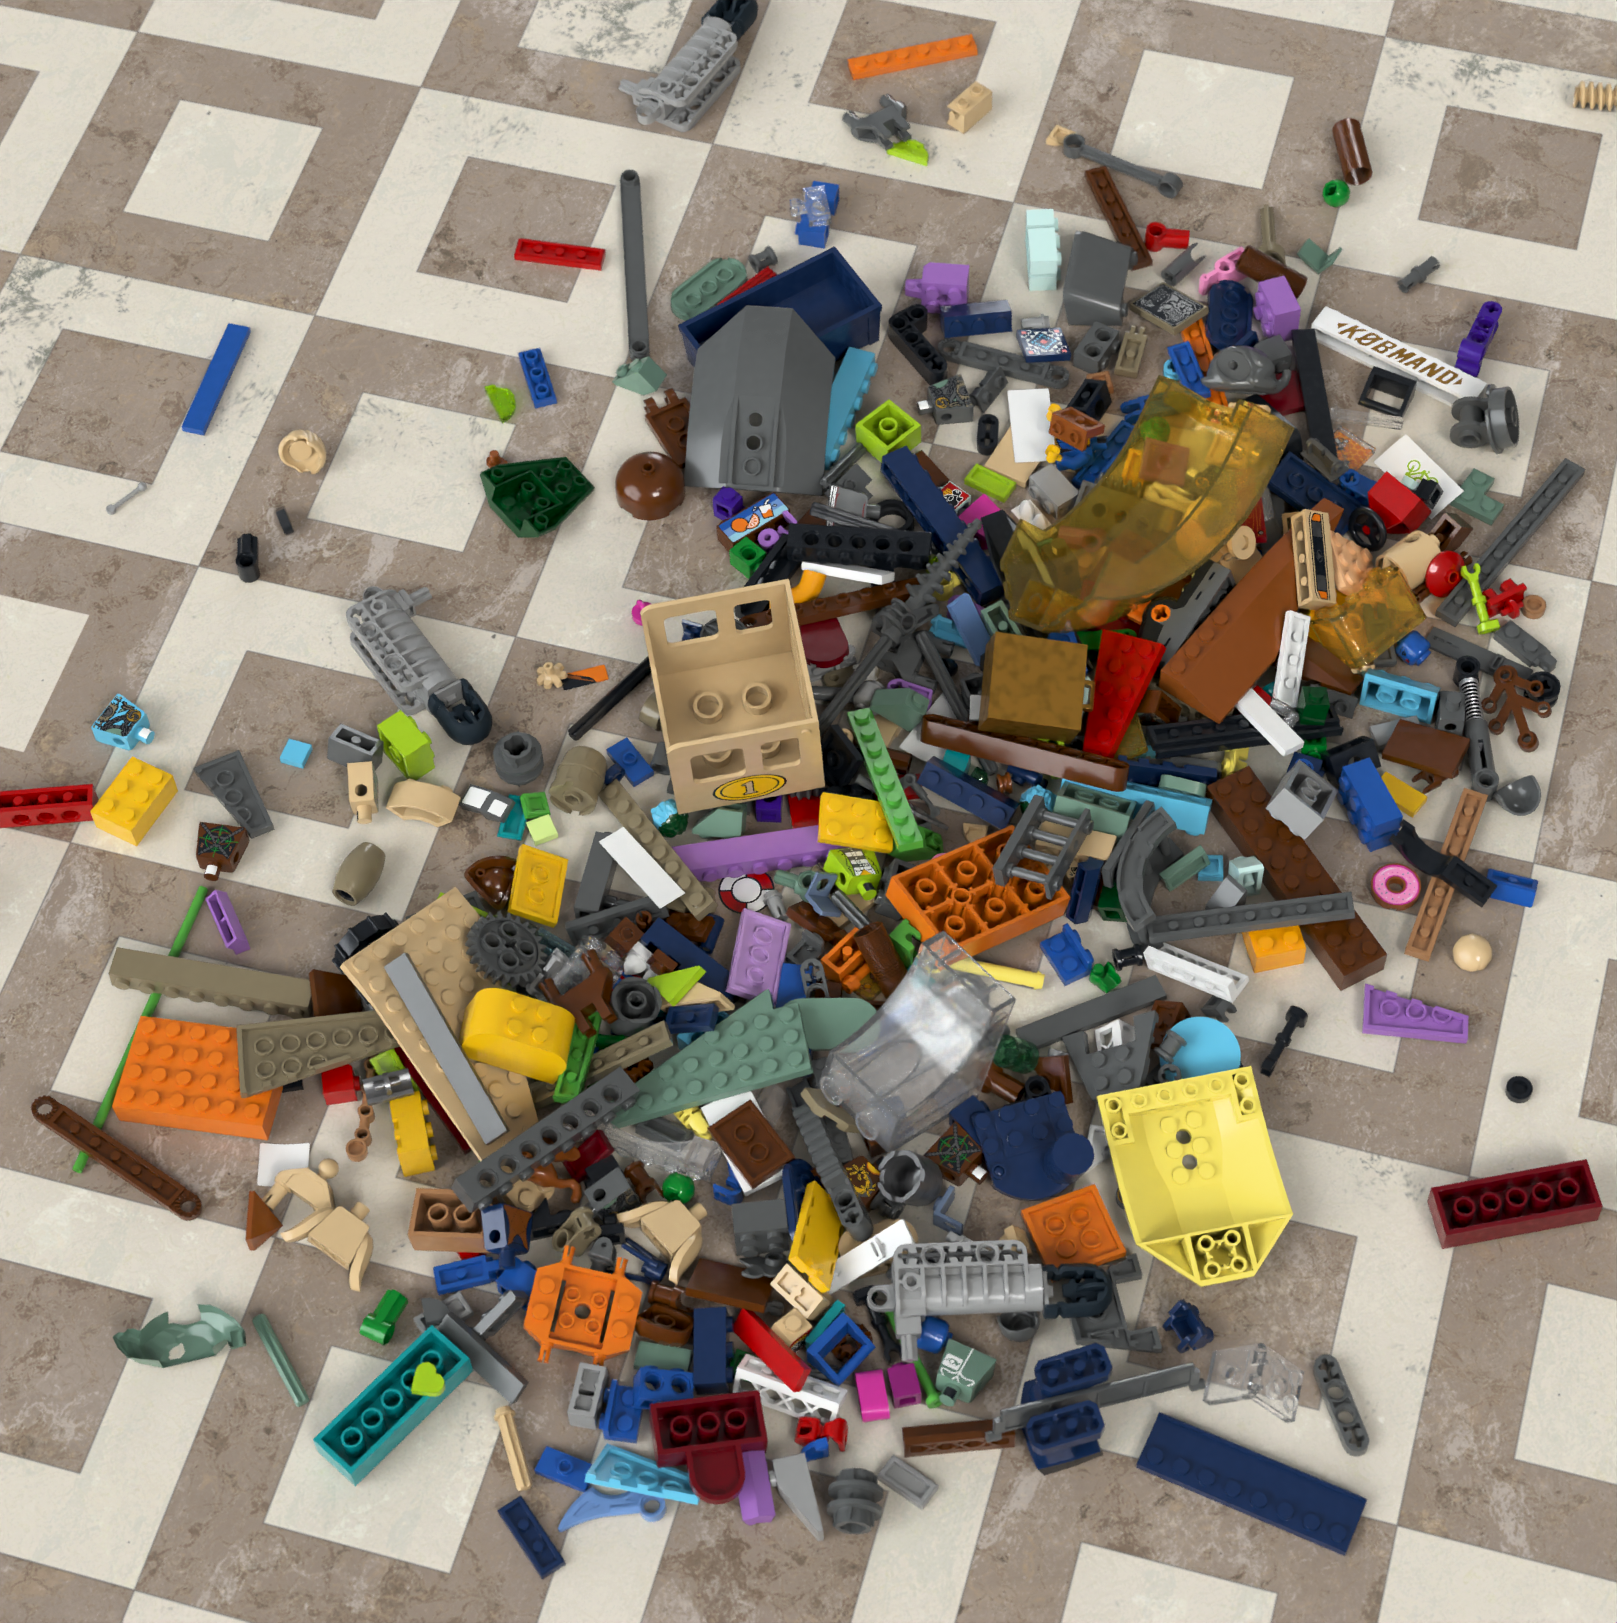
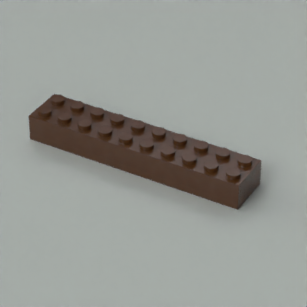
[1205,766,1387,991]

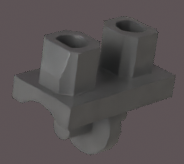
[362,1068,415,1106]

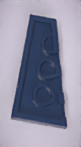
[1118,755,1217,788]

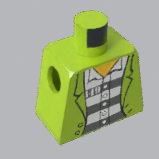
[823,848,882,901]

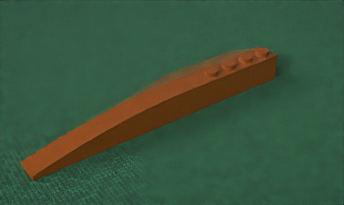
[1159,498,1344,724]

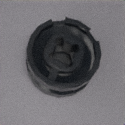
[1523,671,1561,710]

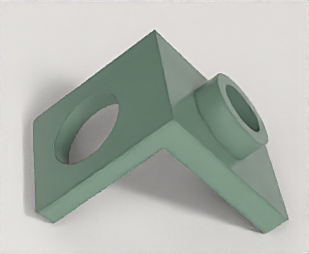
[1297,238,1343,274]

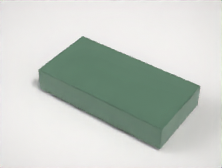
[1159,845,1210,892]
[633,1341,693,1372]

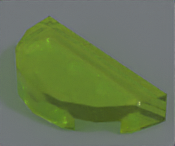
[484,385,516,423]

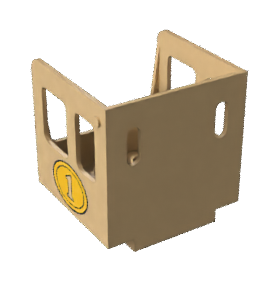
[640,579,825,814]

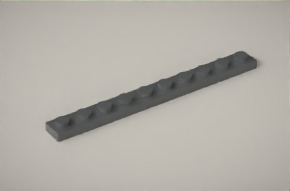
[1435,458,1585,627]

